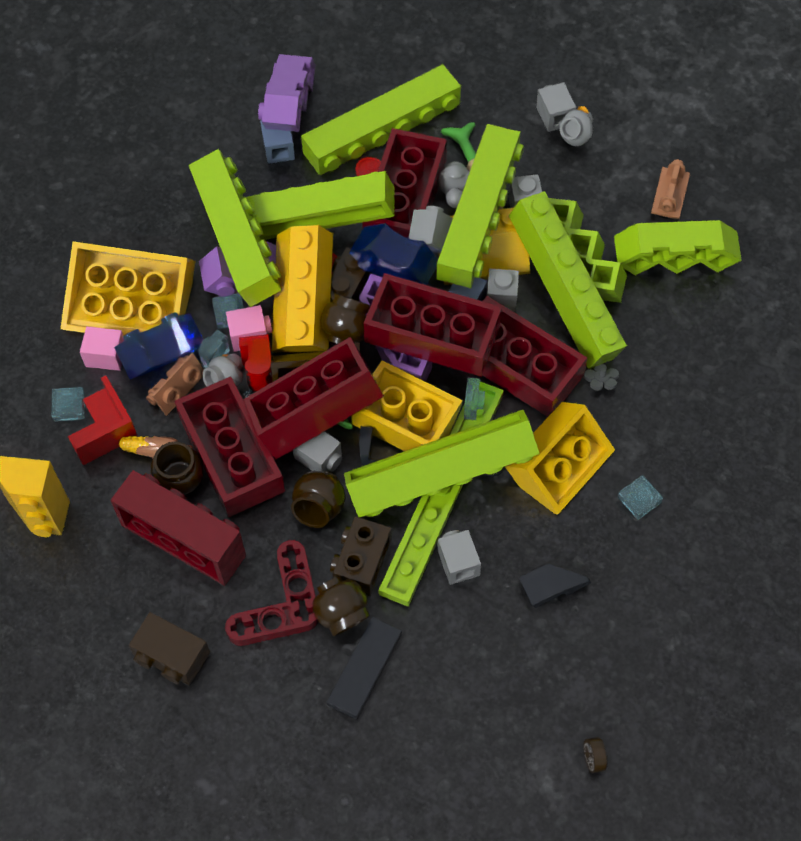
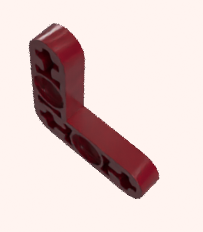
[225,540,318,646]

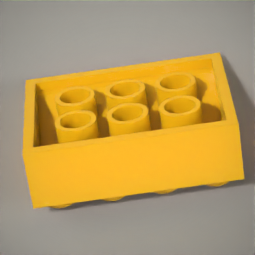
[60,242,196,346]

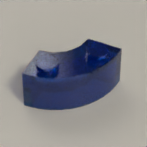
[349,223,438,285]
[114,312,206,380]

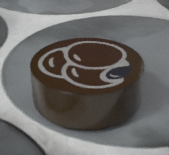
[584,737,607,773]

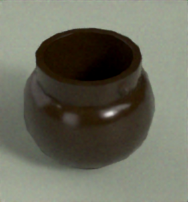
[321,293,371,344]
[151,441,203,495]
[291,470,346,528]
[312,576,370,636]

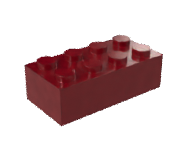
[362,128,447,251]
[363,273,502,377]
[482,296,587,417]
[243,337,384,460]
[174,376,285,517]
[110,470,246,586]

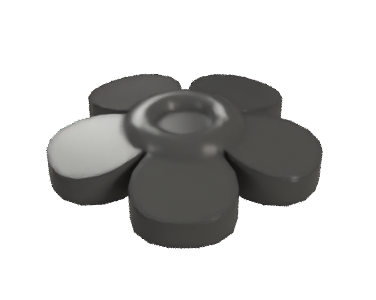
[584,364,619,391]

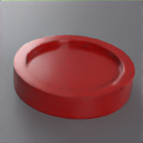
[356,157,381,176]

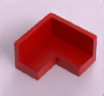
[68,375,138,465]

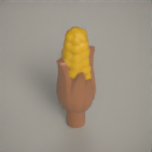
[119,436,193,458]

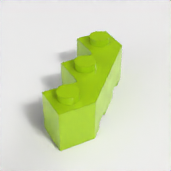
[549,198,627,303]
[614,220,742,275]

